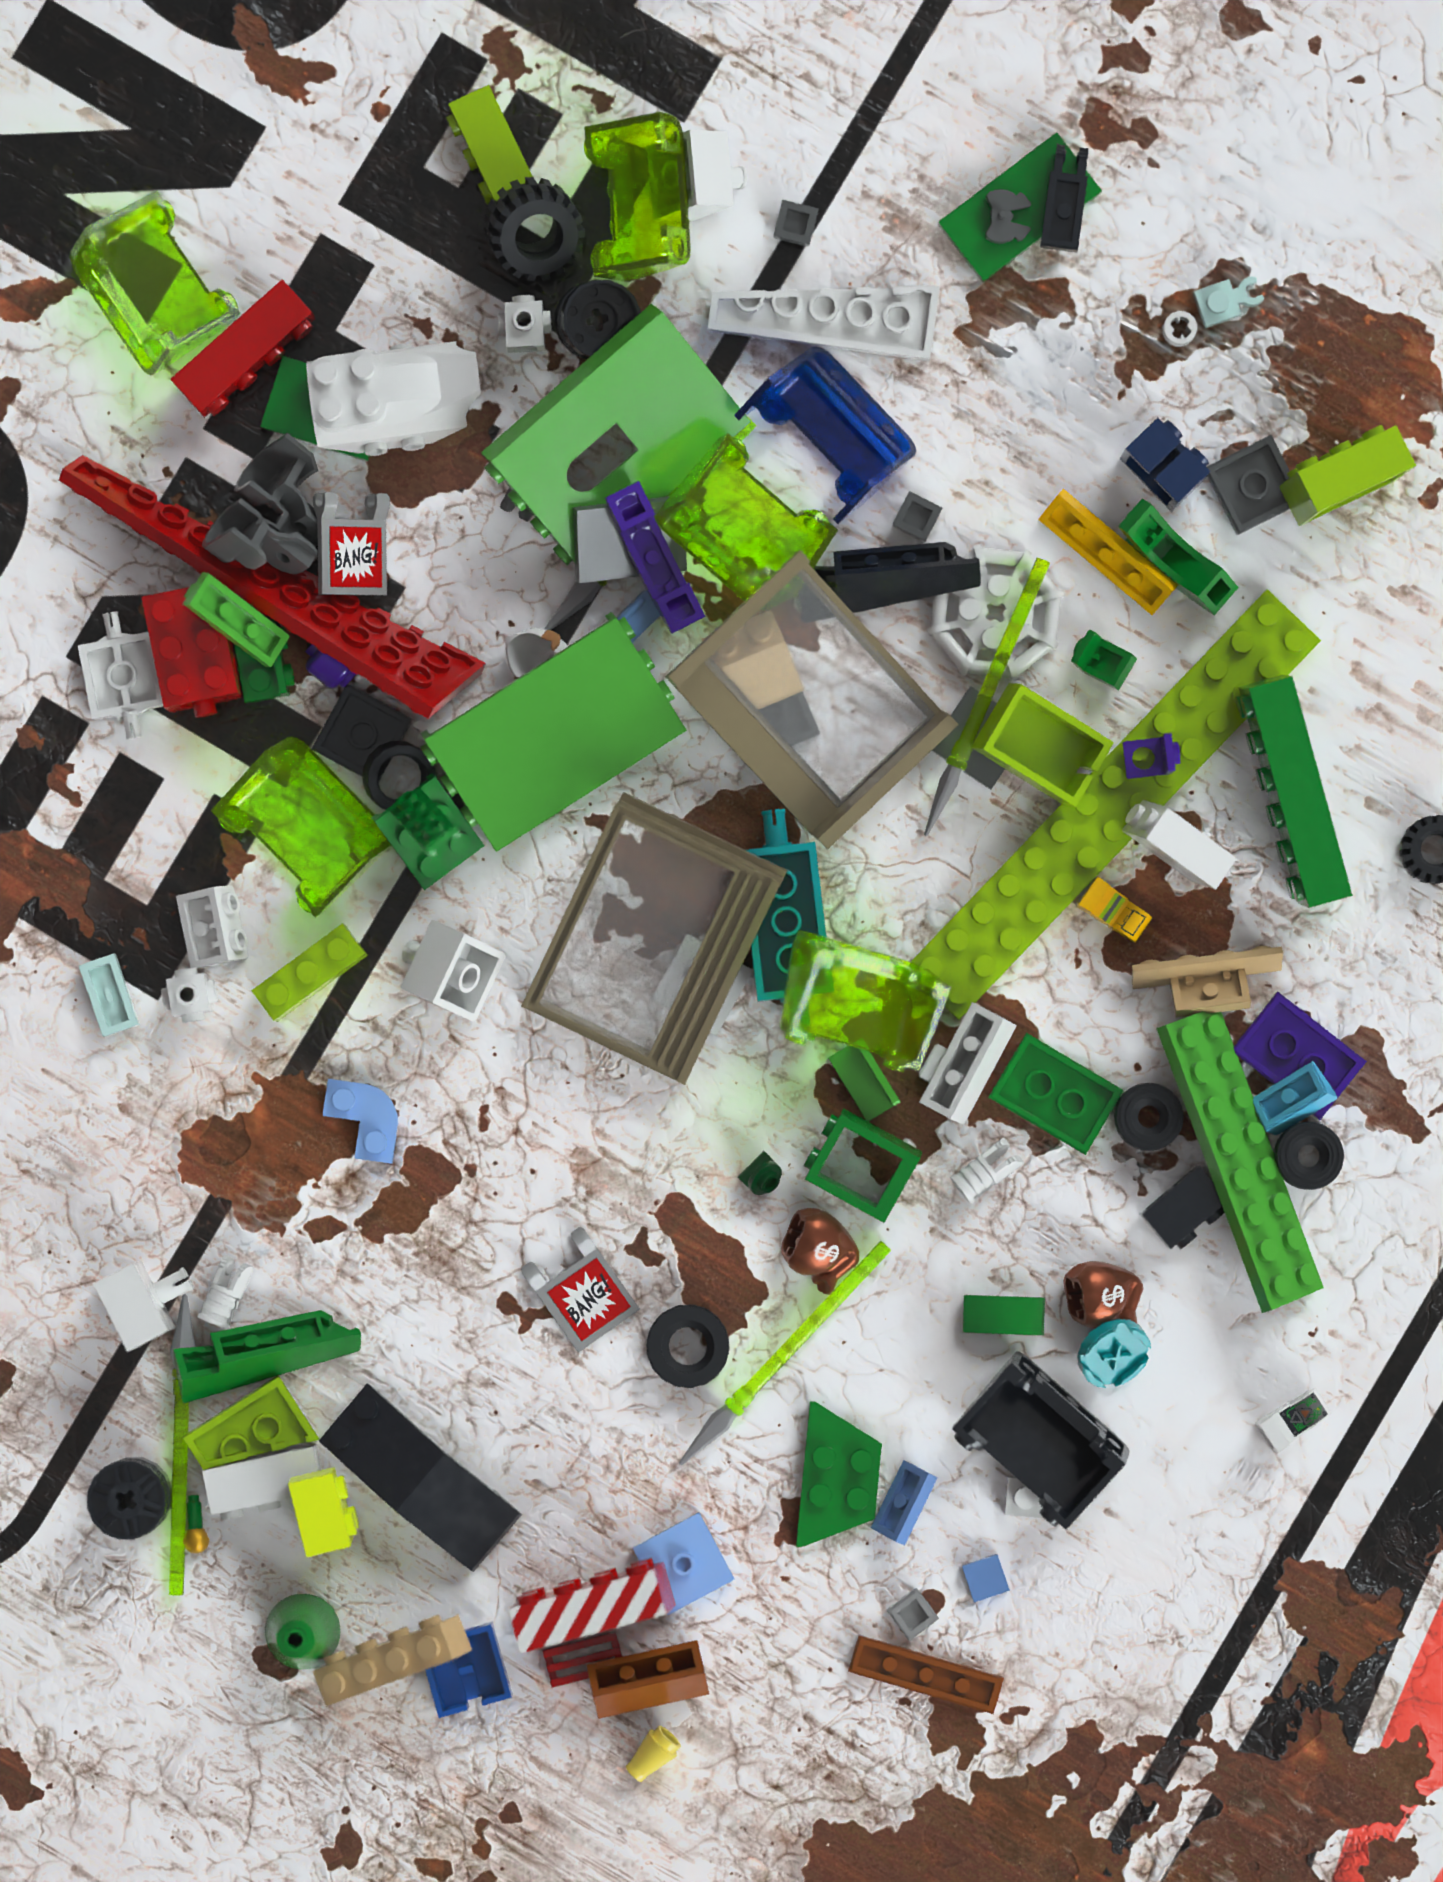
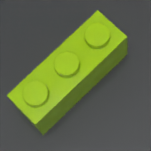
[446,84,533,204]
[251,923,368,1022]

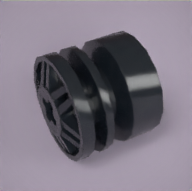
[554,280,641,360]
[87,1457,173,1540]

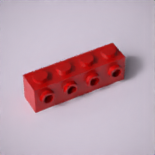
[170,279,316,418]

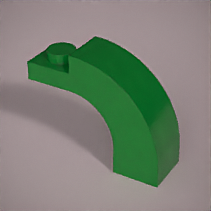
[1118,498,1239,616]

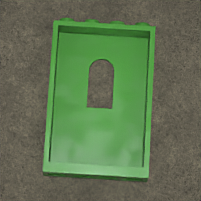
[481,304,751,566]

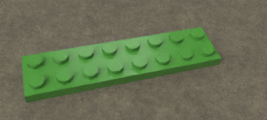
[1156,1011,1324,1313]

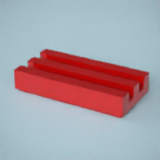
[543,1631,622,1688]

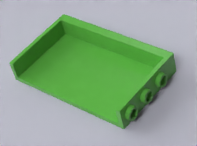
[420,612,687,852]

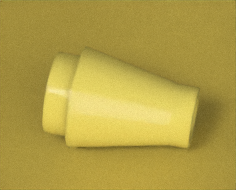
[626,1725,681,1782]

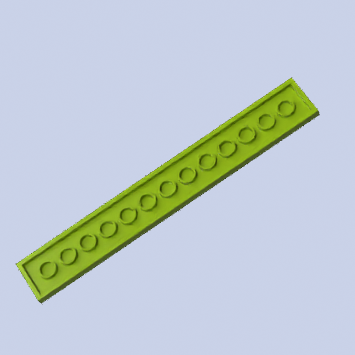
[904,589,1321,1020]

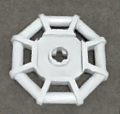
[927,544,1064,681]

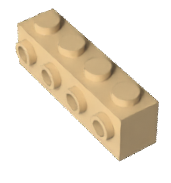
[313,1614,472,1706]

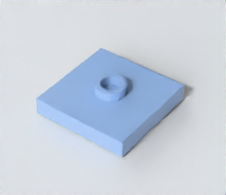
[633,1512,735,1615]

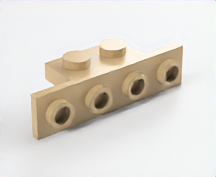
[1132,946,1283,1018]

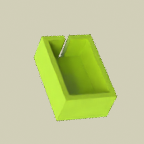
[1279,425,1416,527]
[971,683,1114,807]

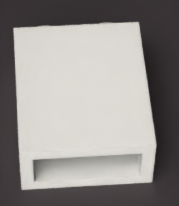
[1122,800,1237,890]

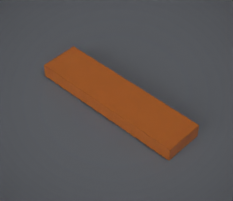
[848,1634,1004,1715]

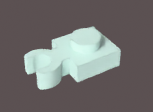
[1193,276,1264,329]

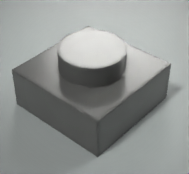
[773,199,819,247]
[892,491,943,542]

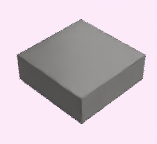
[886,1587,939,1641]

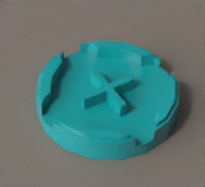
[1077,1319,1151,1388]

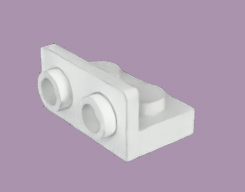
[176,885,248,969]

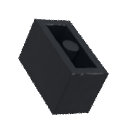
[1139,1166,1225,1250]

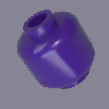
[305,644,356,689]

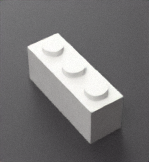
[919,1002,1017,1125]
[202,1445,321,1520]

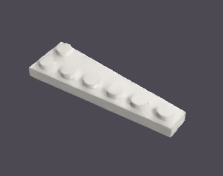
[707,285,940,361]

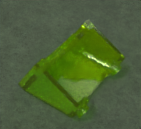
[70,190,241,375]
[655,433,838,611]
[211,736,391,918]
[780,930,951,1072]

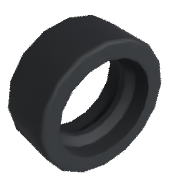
[362,741,437,810]

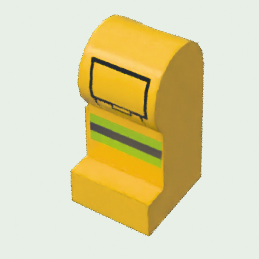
[1076,877,1152,943]

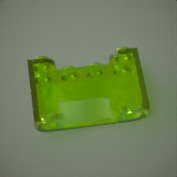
[584,112,691,282]

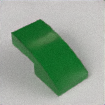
[963,1295,1045,1335]

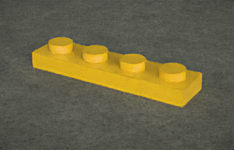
[1038,488,1178,616]

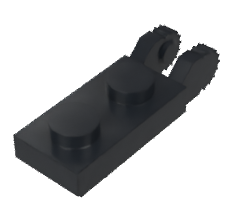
[1040,144,1089,253]

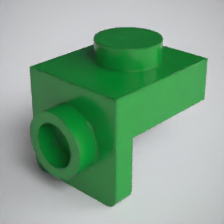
[1071,630,1137,691]

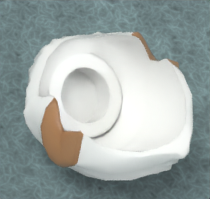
[505,627,568,679]

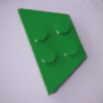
[796,1401,882,1547]

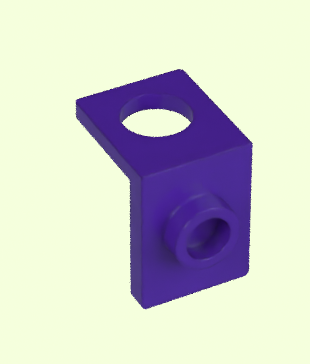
[1122,733,1181,779]

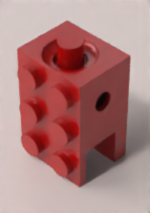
[141,587,244,718]

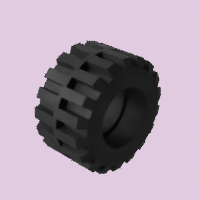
[484,177,585,281]

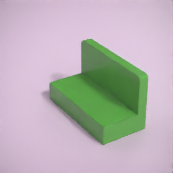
[828,1038,900,1122]

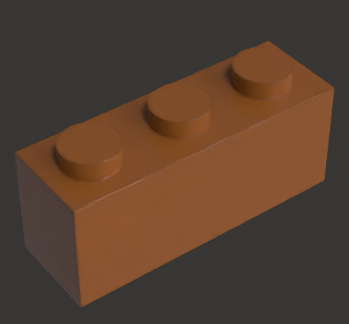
[586,1640,709,1719]

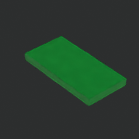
[938,132,1102,283]

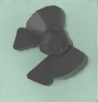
[985,189,1031,244]

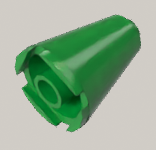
[265,1594,340,1669]

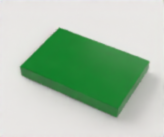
[260,356,370,462]
[988,1033,1124,1155]

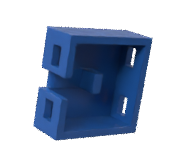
[425,1621,513,1718]

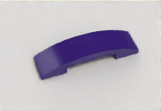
[604,481,706,634]

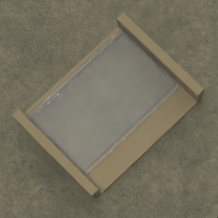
[665,550,958,849]
[521,792,787,1085]

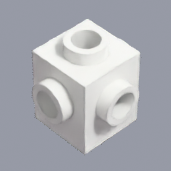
[498,295,552,353]
[161,967,218,1023]

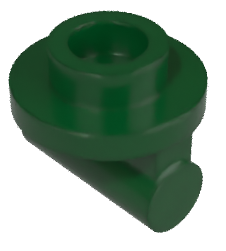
[738,1150,782,1195]

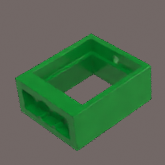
[803,1108,922,1223]

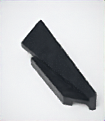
[798,542,981,623]

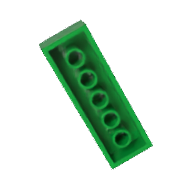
[1235,675,1353,908]

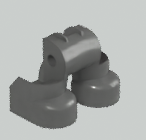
[202,433,318,574]

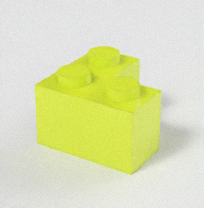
[288,1467,359,1557]

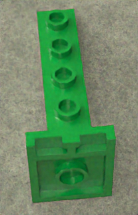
[371,773,485,890]

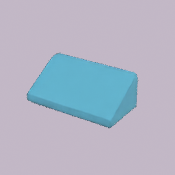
[1253,1061,1337,1135]

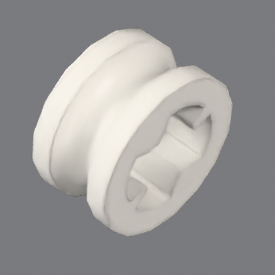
[1163,311,1197,347]

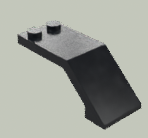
[319,1383,522,1572]

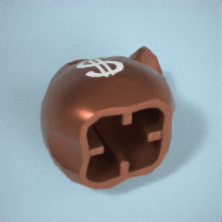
[781,1208,859,1295]
[1063,1261,1144,1329]

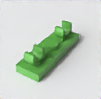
[183,572,290,667]

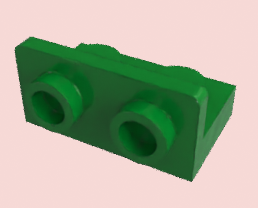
[234,619,295,704]

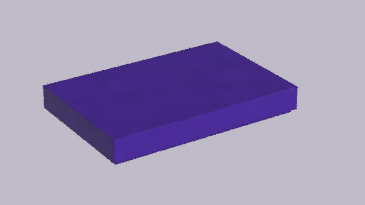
[1234,991,1367,1120]

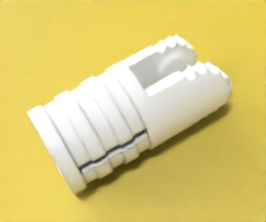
[950,1138,1024,1204]
[197,1255,254,1329]

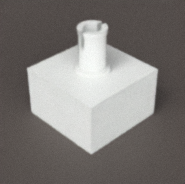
[649,130,747,221]
[400,919,506,1022]
[93,1261,194,1352]

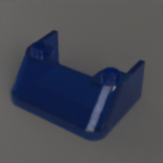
[734,346,916,524]

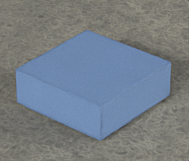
[961,1554,1010,1602]

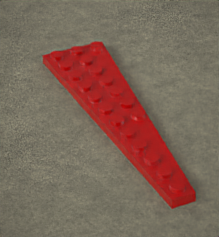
[59,455,486,719]

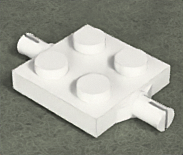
[78,611,163,740]

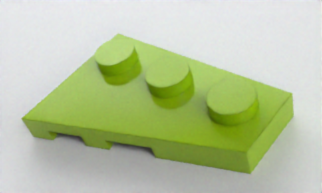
[182,1375,319,1470]

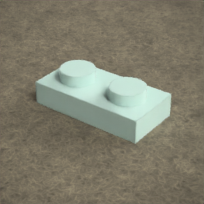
[79,953,140,1037]

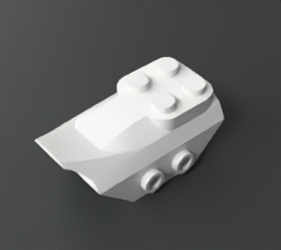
[307,341,481,456]

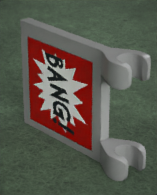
[313,492,390,595]
[521,1227,640,1353]

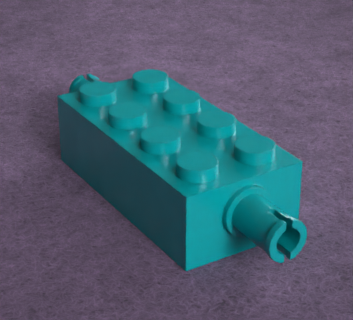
[746,809,833,1036]

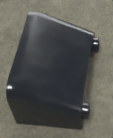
[952,1351,1130,1530]

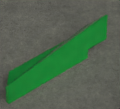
[173,1310,361,1403]

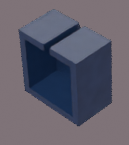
[1120,417,1211,512]

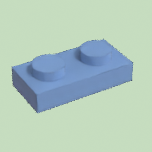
[871,1460,938,1546]

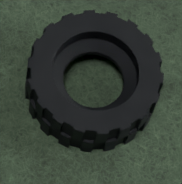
[646,1304,729,1388]

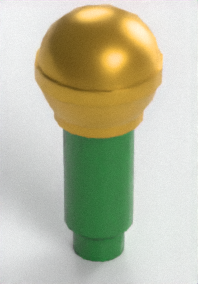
[183,1495,209,1554]

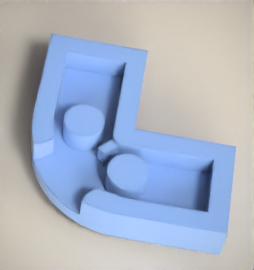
[323,1079,398,1164]

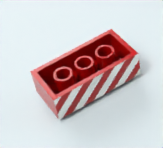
[508,1558,676,1653]

